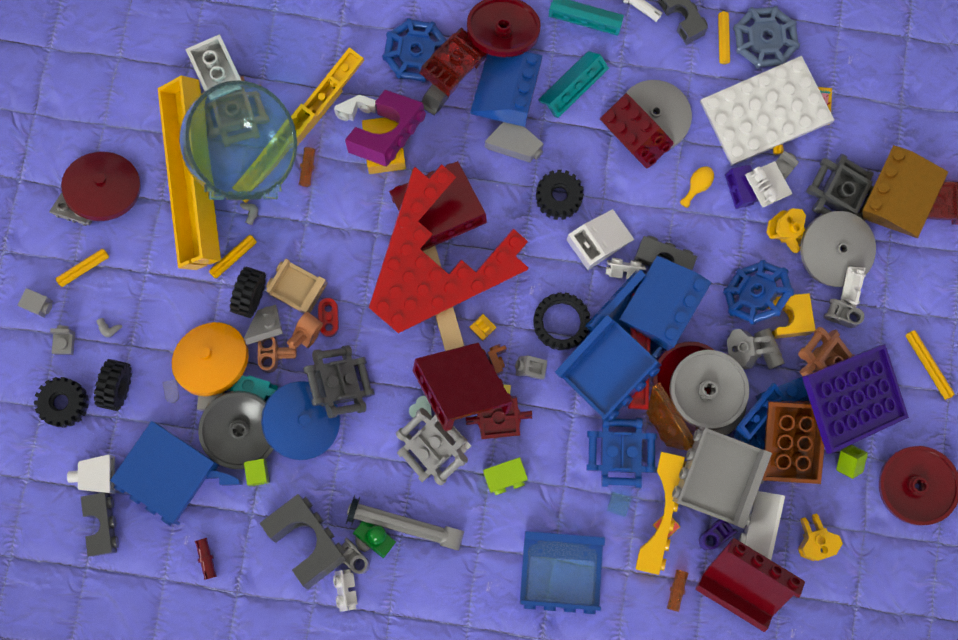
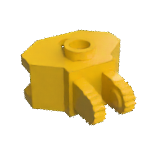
[766,208,806,253]
[798,513,843,561]

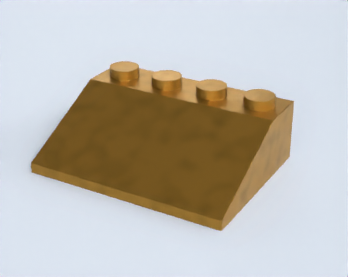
[863,145,948,238]

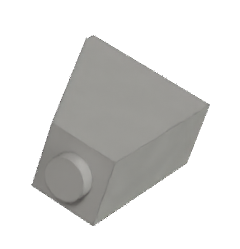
[485,122,544,163]

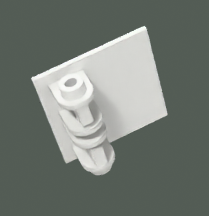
[745,161,792,208]

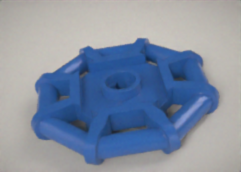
[382,18,450,83]
[723,260,794,325]

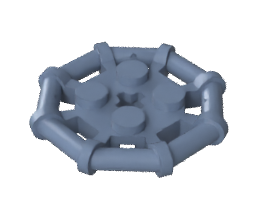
[733,6,800,69]

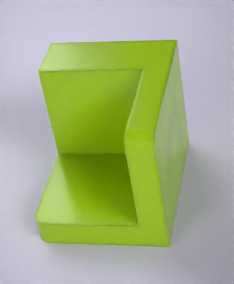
[836,444,868,479]
[244,459,270,487]

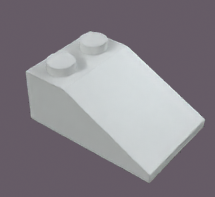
[186,34,242,98]

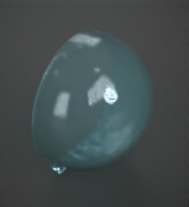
[179,80,297,200]

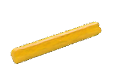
[906,330,955,400]

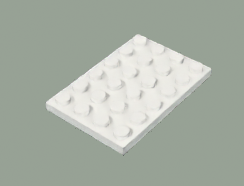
[700,56,834,166]

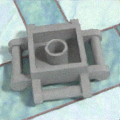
[396,408,468,485]

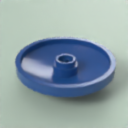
[261,381,340,460]

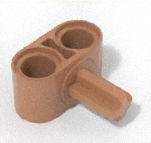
[287,311,323,349]
[258,337,297,373]

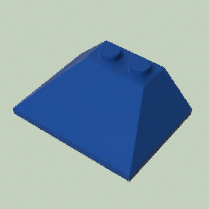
[734,383,787,450]

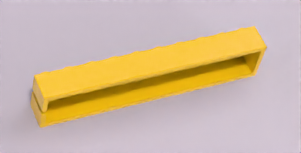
[157,75,221,270]

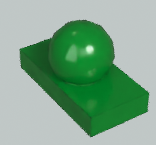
[352,521,396,558]

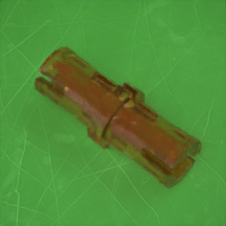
[299,147,316,187]
[667,569,689,612]

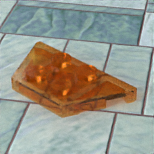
[646,382,694,451]

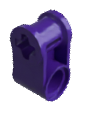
[699,519,738,550]

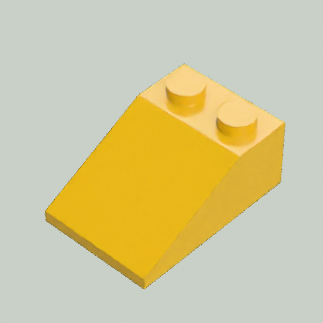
[362,117,406,174]

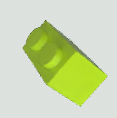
[483,457,528,496]

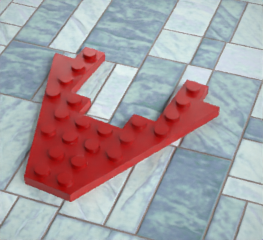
[368,164,528,333]

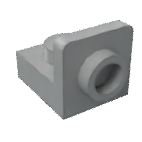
[776,151,799,179]
[50,325,75,355]
[515,355,547,380]

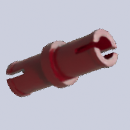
[194,538,217,580]

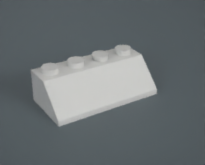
[739,491,785,560]

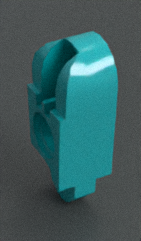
[228,375,278,401]

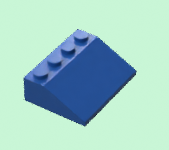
[470,52,543,127]
[619,256,712,351]

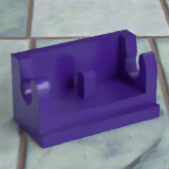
[725,165,759,209]

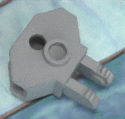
[727,329,773,370]

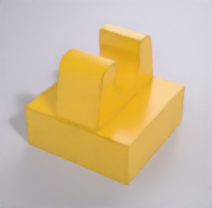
[469,314,496,341]

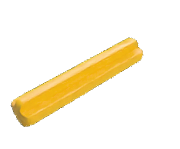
[718,11,730,65]
[209,235,257,278]
[56,249,109,287]

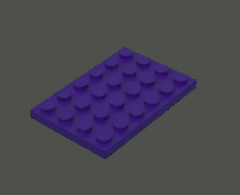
[802,344,909,454]

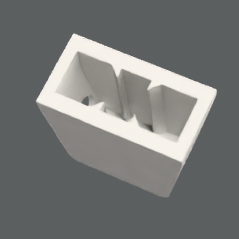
[67,455,115,494]

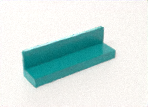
[548,0,624,36]
[538,51,609,118]

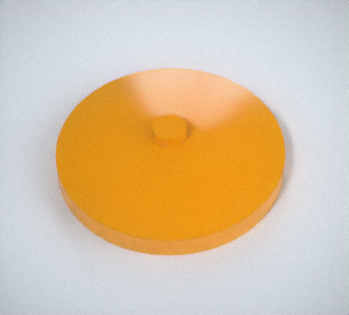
[172,322,249,396]

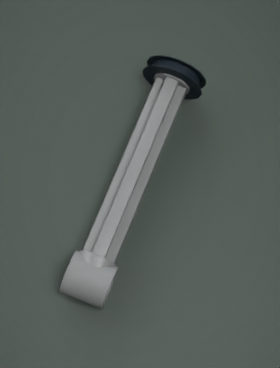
[346,495,464,551]

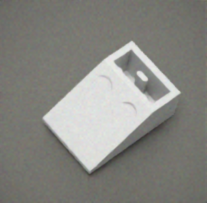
[567,209,634,270]

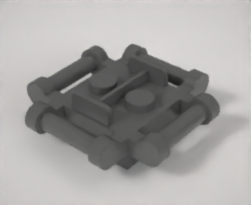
[806,153,874,221]
[303,345,375,418]

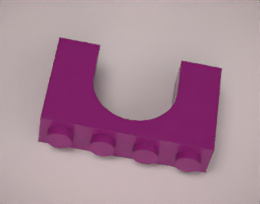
[345,90,426,167]

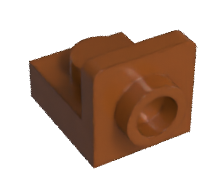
[487,344,507,376]

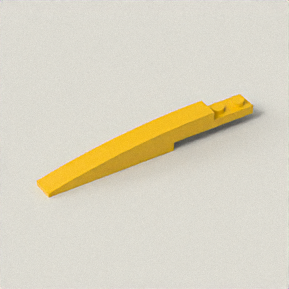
[231,47,365,203]

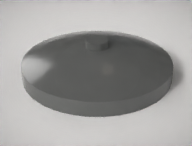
[198,391,273,469]

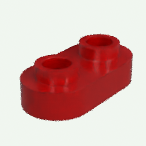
[318,298,339,337]

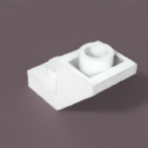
[334,95,377,121]

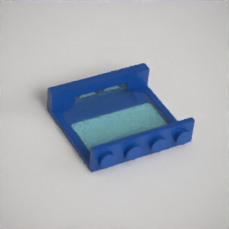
[520,531,605,614]

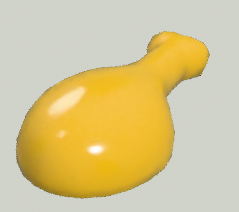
[680,166,714,208]

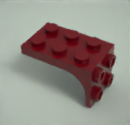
[600,93,674,168]

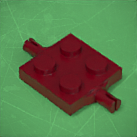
[466,396,532,439]

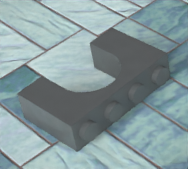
[260,494,347,589]

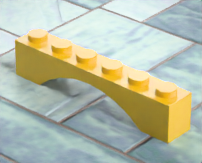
[636,451,687,575]

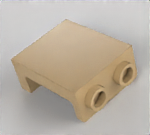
[266,258,328,314]

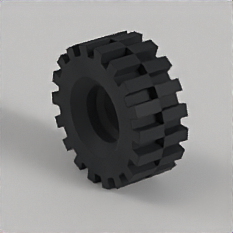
[536,169,584,220]
[230,267,266,318]
[94,359,132,411]
[34,377,89,428]

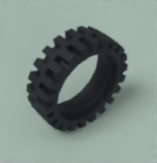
[533,292,591,350]

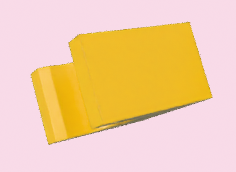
[767,293,816,339]

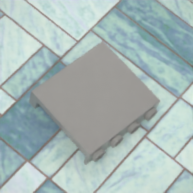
[672,426,772,529]

